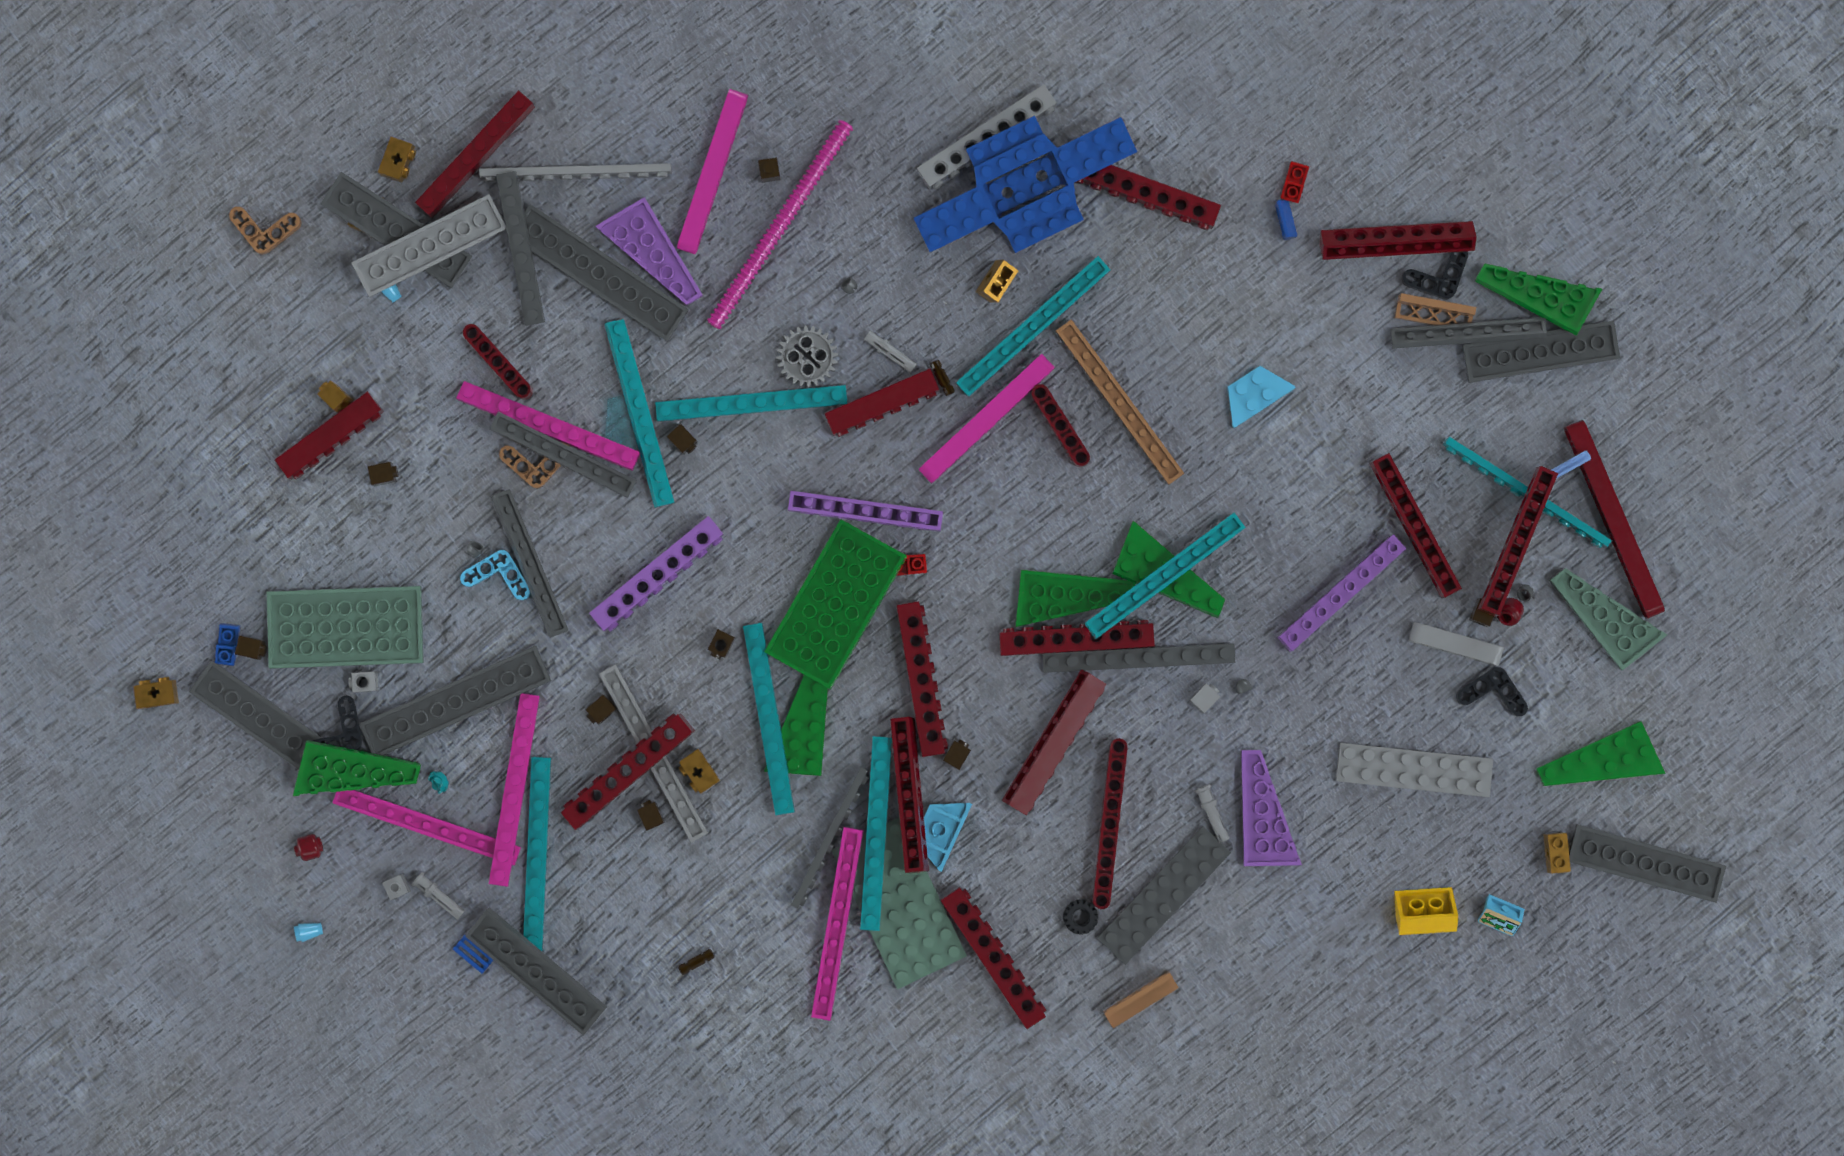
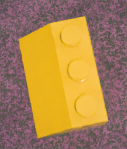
[1394,887,1458,935]

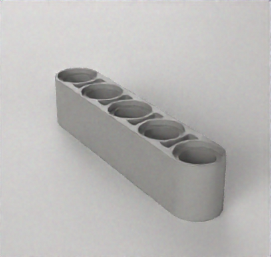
[1408,622,1504,666]

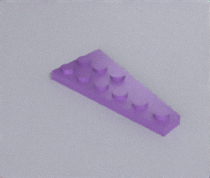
[595,197,703,306]
[1241,750,1302,866]

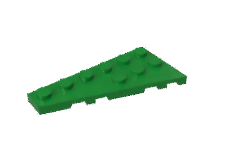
[1475,264,1602,336]
[1112,521,1226,618]
[1015,570,1135,627]
[764,675,828,776]
[1536,721,1666,786]
[293,740,421,796]

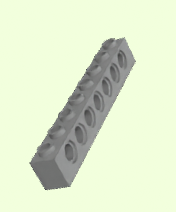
[917,85,1057,190]

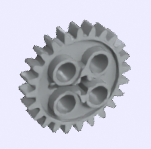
[776,325,838,388]

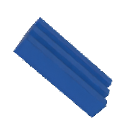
[453,934,494,974]

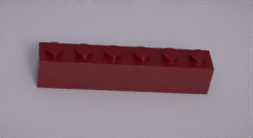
[824,369,939,437]
[275,391,384,480]

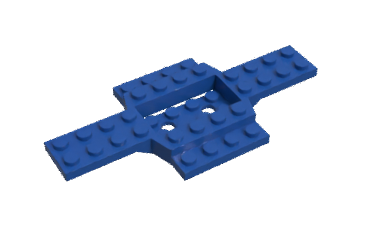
[913,115,1137,253]

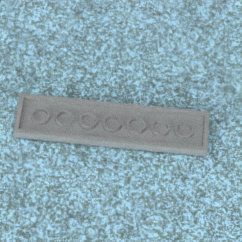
[351,194,507,297]
[1336,743,1493,797]

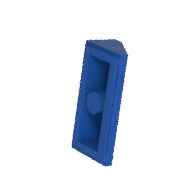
[1275,200,1297,240]

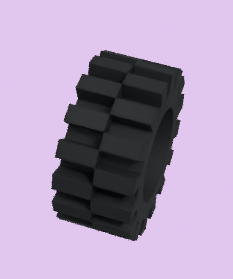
[1063,899,1098,935]

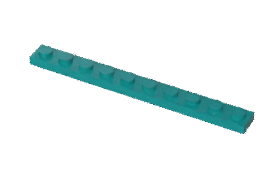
[956,256,1111,397]
[604,319,675,508]
[655,385,848,422]
[1443,437,1612,548]
[1084,512,1246,639]
[743,623,795,816]
[860,736,892,931]
[523,757,552,951]

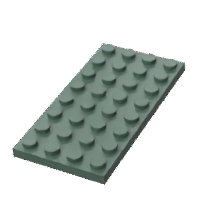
[267,586,424,669]
[831,817,967,990]

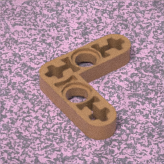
[229,207,302,255]
[499,442,570,489]

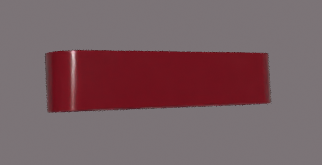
[463,324,533,400]
[1031,384,1090,467]

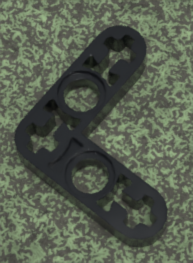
[1402,251,1468,300]
[1456,667,1528,716]
[312,695,362,750]

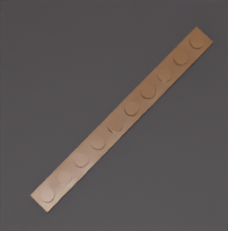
[1056,319,1185,485]

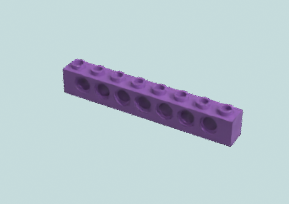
[788,491,943,532]
[589,516,724,632]
[1277,534,1406,652]

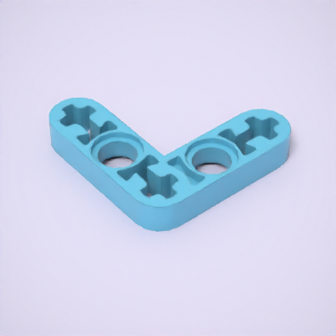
[460,550,531,600]

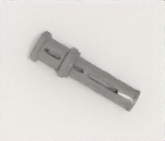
[1194,784,1230,843]
[411,872,465,920]

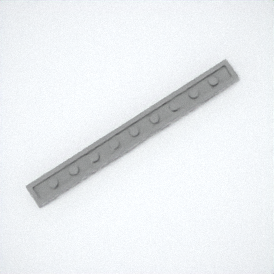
[479,164,672,182]
[599,665,708,843]

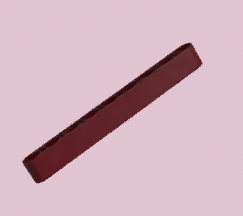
[1092,738,1128,909]

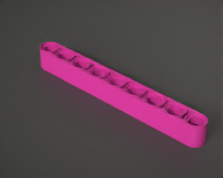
[677,89,748,254]
[919,354,1055,484]

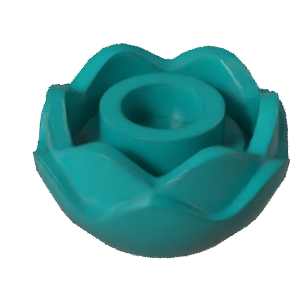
[428,771,449,794]

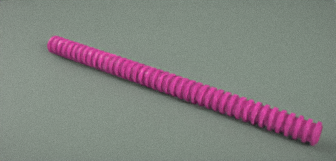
[707,120,853,329]

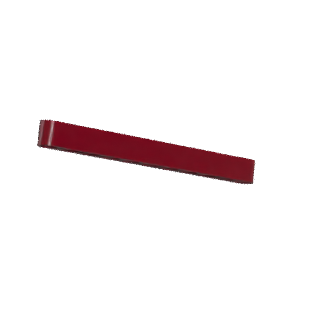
[1564,420,1665,619]

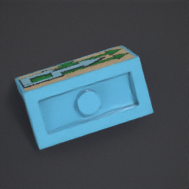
[1478,894,1525,936]

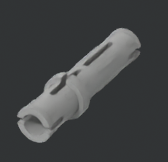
[864,330,917,373]

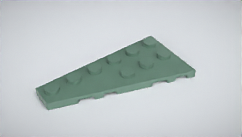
[1549,568,1667,671]

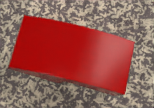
[1280,161,1310,204]
[897,554,927,576]

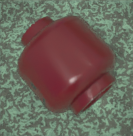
[1497,598,1524,626]
[294,834,324,861]

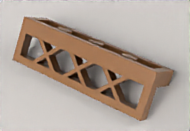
[1394,293,1477,326]
[1103,971,1179,1028]

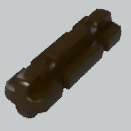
[930,360,955,396]
[678,949,715,975]

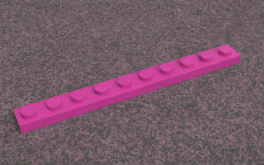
[456,381,640,471]
[489,693,540,887]
[332,790,521,866]
[811,827,863,1021]

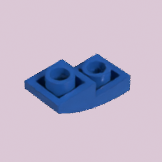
[215,623,240,666]

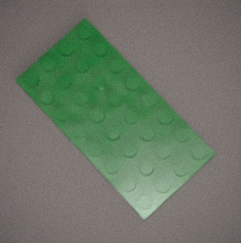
[764,519,907,690]

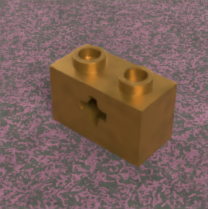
[378,137,416,183]
[975,260,1018,303]
[317,380,354,413]
[133,677,179,709]
[678,749,721,794]
[1543,833,1571,873]

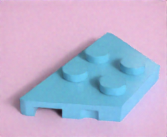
[1227,366,1296,428]
[924,803,972,872]

